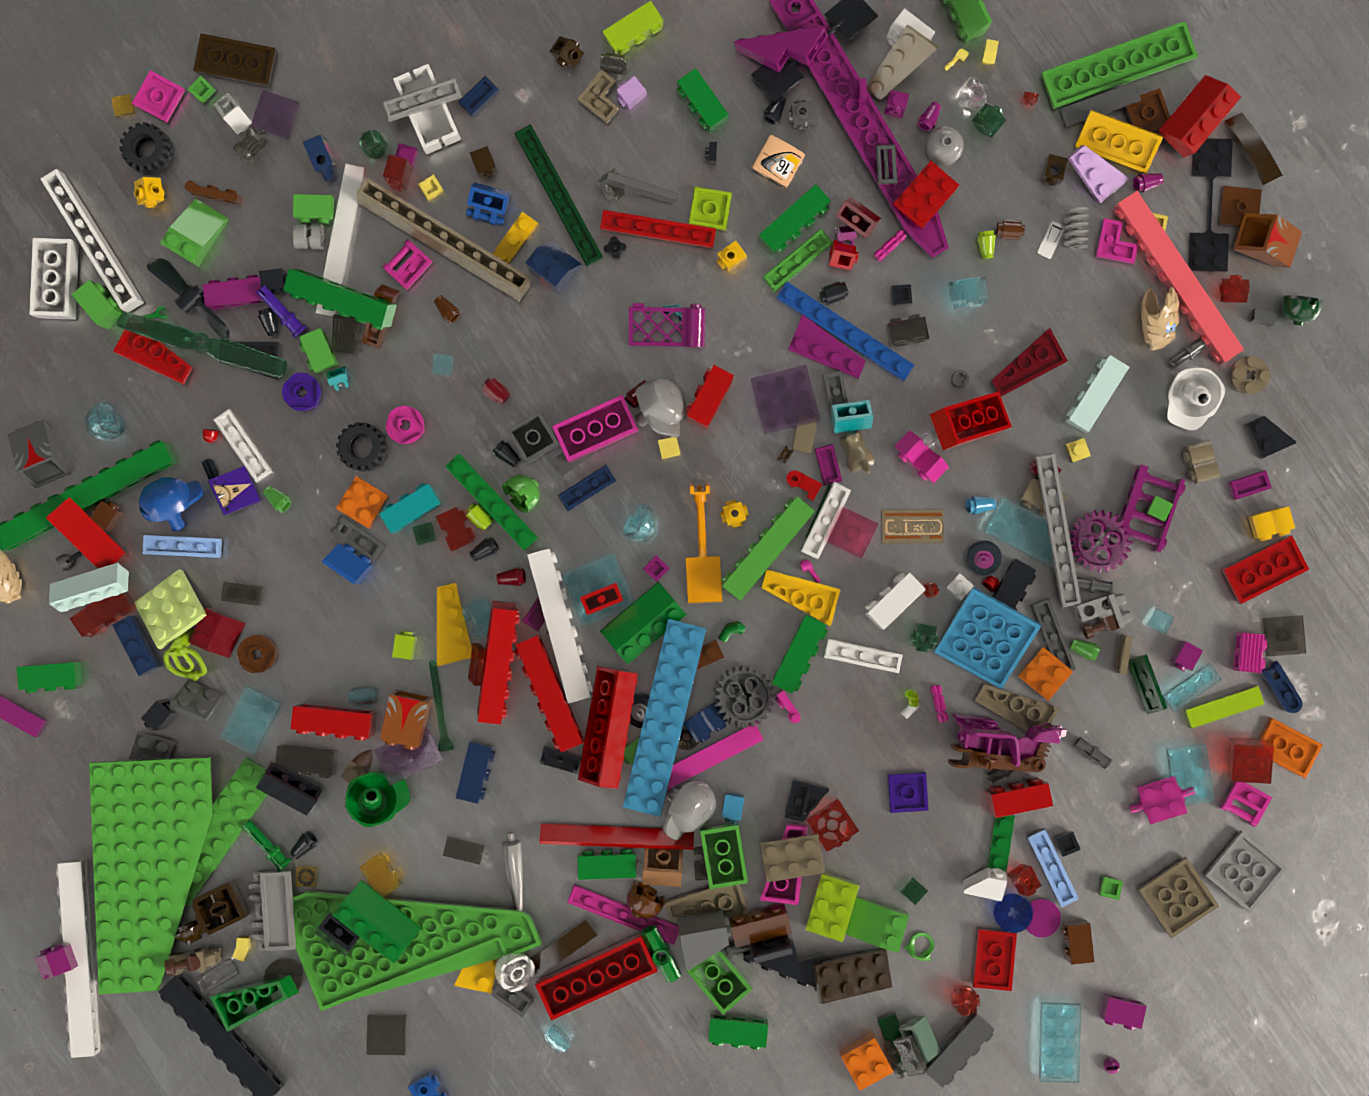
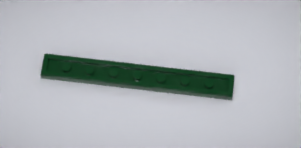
[514,124,603,267]

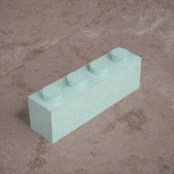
[1065,355,1129,434]
[49,563,129,612]

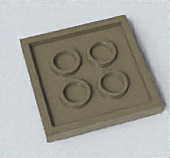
[1138,857,1219,938]

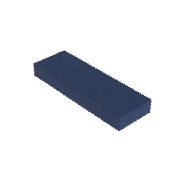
[558,465,616,512]

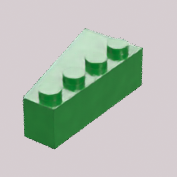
[210,975,299,1032]

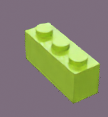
[602,1,663,56]

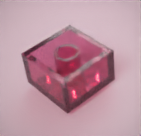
[826,507,878,559]

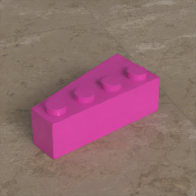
[760,822,808,905]

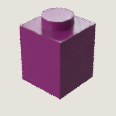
[1170,641,1203,672]

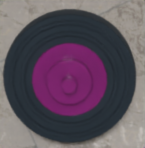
[967,540,1002,575]

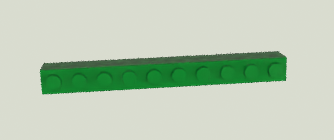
[0,440,178,552]

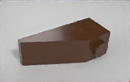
[361,284,400,349]

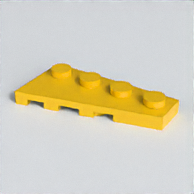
[761,570,841,626]

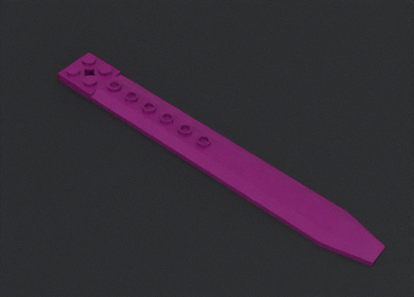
[769,0,949,258]

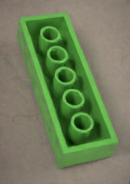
[721,496,815,601]

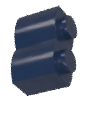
[684,701,728,743]

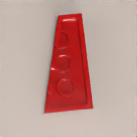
[113,318,193,385]

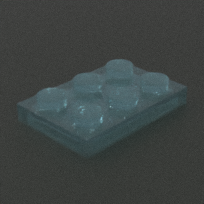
[219,686,282,755]
[1166,744,1215,805]

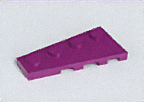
[788,314,866,379]

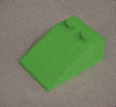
[160,198,229,267]
[846,897,909,953]
[685,950,753,1015]

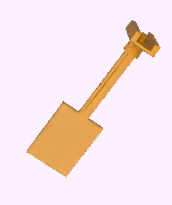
[686,482,722,603]

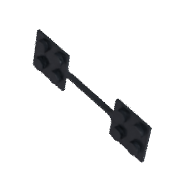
[751,0,878,101]
[1188,138,1233,272]

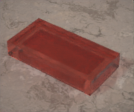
[468,643,486,686]

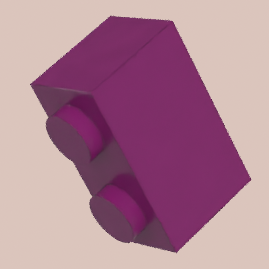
[1100,994,1147,1030]

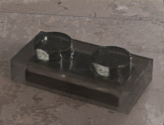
[221,582,263,606]

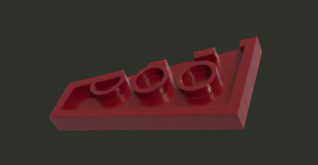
[991,328,1068,397]

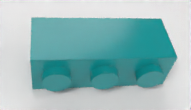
[379,483,443,534]

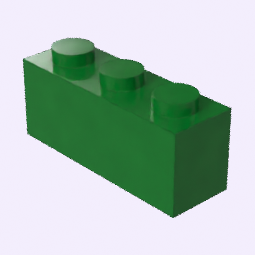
[676,68,729,132]
[16,662,82,693]
[577,849,637,880]
[708,1014,768,1050]

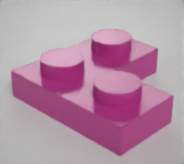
[1095,218,1138,264]

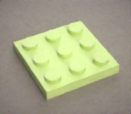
[134,569,207,649]

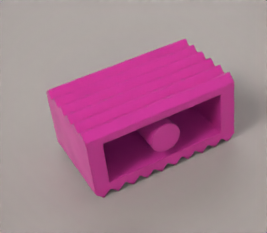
[1233,632,1267,673]

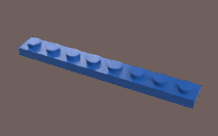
[776,282,915,382]

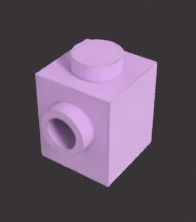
[616,76,647,110]

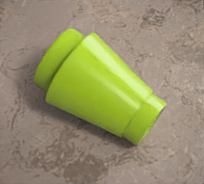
[977,230,996,259]

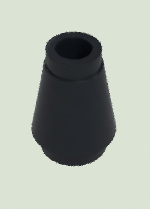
[762,96,786,125]
[258,307,279,336]
[492,440,521,468]
[469,537,499,562]
[290,831,318,859]

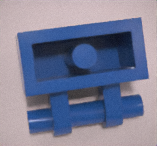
[466,182,511,225]

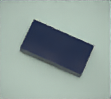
[458,75,499,117]

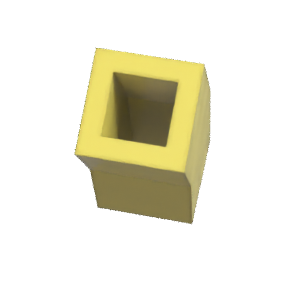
[981,39,999,66]
[232,936,251,962]

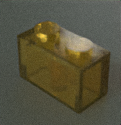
[359,851,403,897]

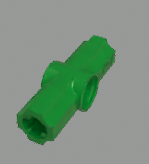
[641,925,682,983]

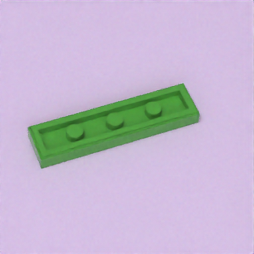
[762,229,833,292]

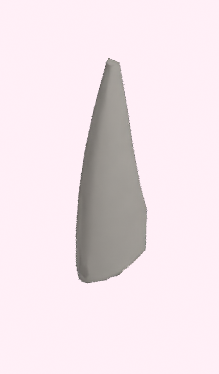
[502,832,523,910]

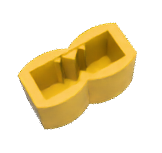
[1248,506,1295,541]

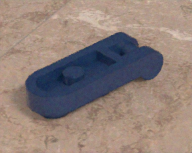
[1260,661,1303,713]

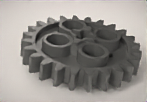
[713,665,775,729]

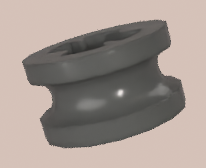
[951,370,970,388]

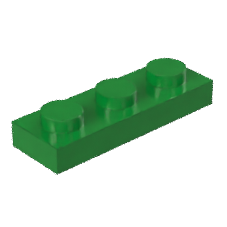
[986,815,1015,872]

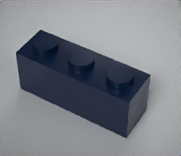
[112,615,162,676]
[455,740,496,804]

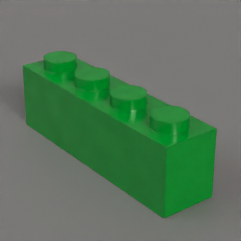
[758,184,831,255]
[771,614,828,694]

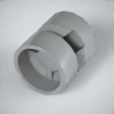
[293,224,325,250]

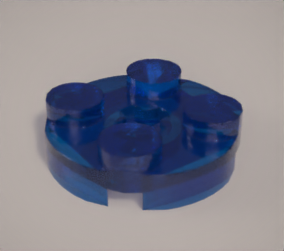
[994,893,1034,933]

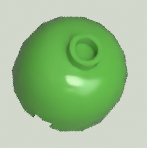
[502,474,540,513]

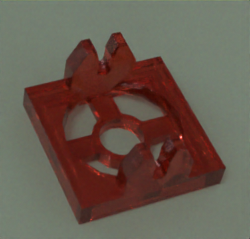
[806,798,859,852]

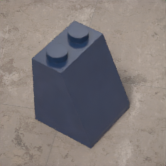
[525,241,582,294]

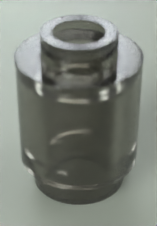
[600,52,628,74]

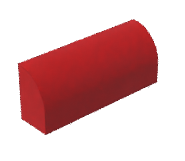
[46,497,126,569]

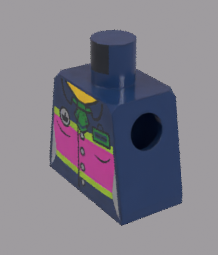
[303,135,336,182]

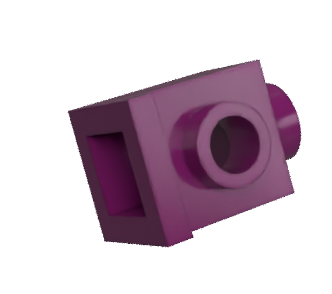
[884,90,909,118]

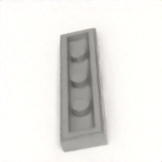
[382,78,462,122]

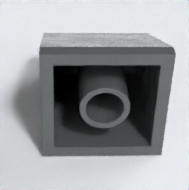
[677,909,732,971]

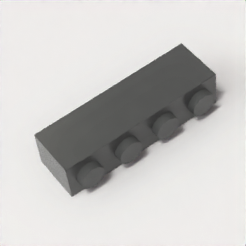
[923,1010,994,1088]

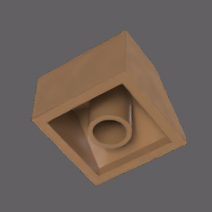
[642,848,683,887]

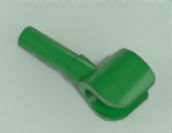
[141,306,168,320]

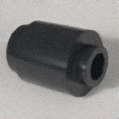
[819,281,849,305]

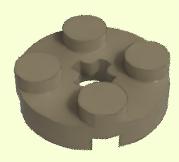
[1230,356,1271,394]

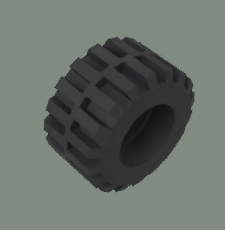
[119,122,174,175]
[336,422,388,472]

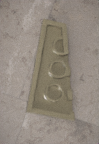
[867,25,939,100]
[974,684,1060,732]

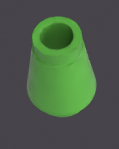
[263,486,292,513]
[1070,638,1101,661]

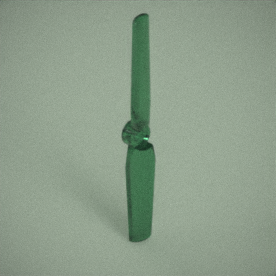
[117,312,287,378]

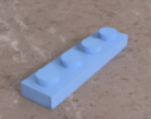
[143,535,222,558]
[1027,828,1079,907]

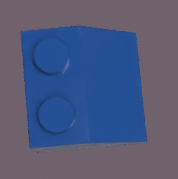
[322,543,374,584]

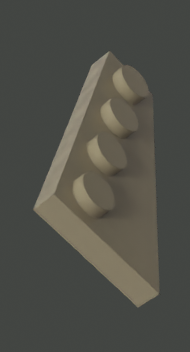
[665,885,749,921]

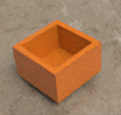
[839,1032,893,1091]

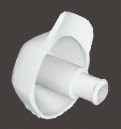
[1167,366,1225,430]

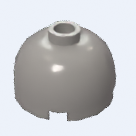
[925,126,964,166]

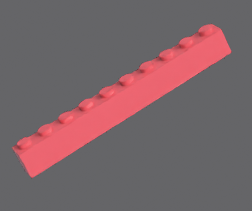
[1114,191,1244,365]

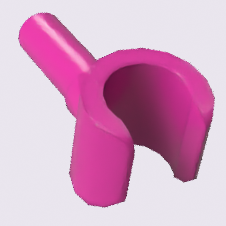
[799,560,821,583]

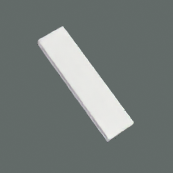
[213,409,273,483]
[801,482,851,560]
[823,639,903,673]

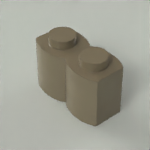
[1183,440,1220,484]

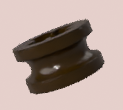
[777,445,794,465]

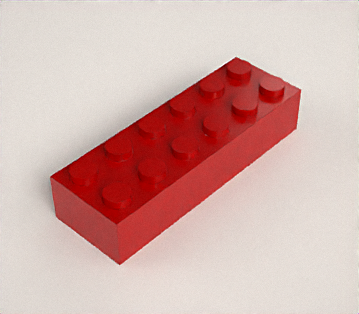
[477,600,520,725]
[514,635,584,752]
[578,666,638,789]
[535,932,658,1021]

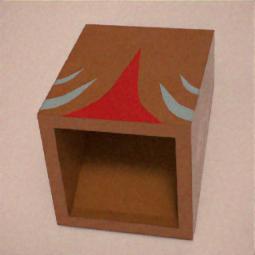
[1233,213,1302,268]
[380,689,433,750]

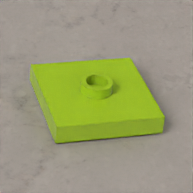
[688,186,732,231]

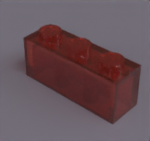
[69,592,135,638]

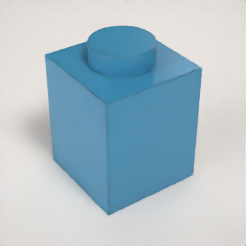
[721,793,744,823]

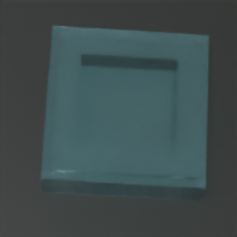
[432,354,454,376]
[1147,608,1175,634]

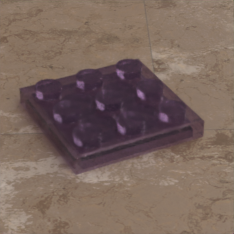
[750,365,820,435]

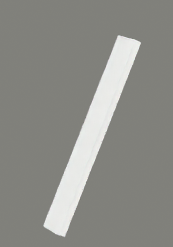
[316,164,365,318]

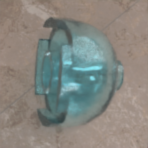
[85,402,125,441]
[623,504,659,543]

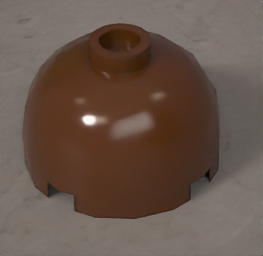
[626,881,666,918]

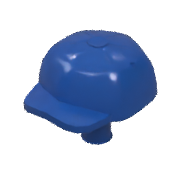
[139,477,203,531]

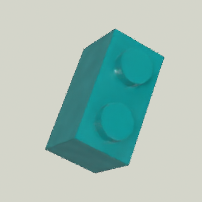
[830,400,873,433]

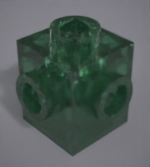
[971,103,1006,138]
[909,623,938,652]

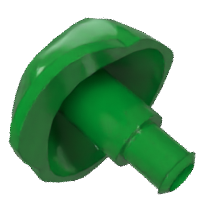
[345,771,411,828]

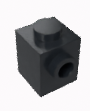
[259,268,287,295]

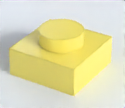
[1065,438,1091,463]

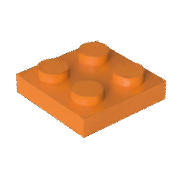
[336,476,389,529]
[1018,647,1073,701]

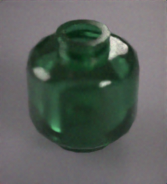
[359,130,388,159]

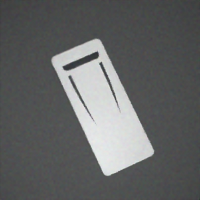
[1037,221,1064,259]

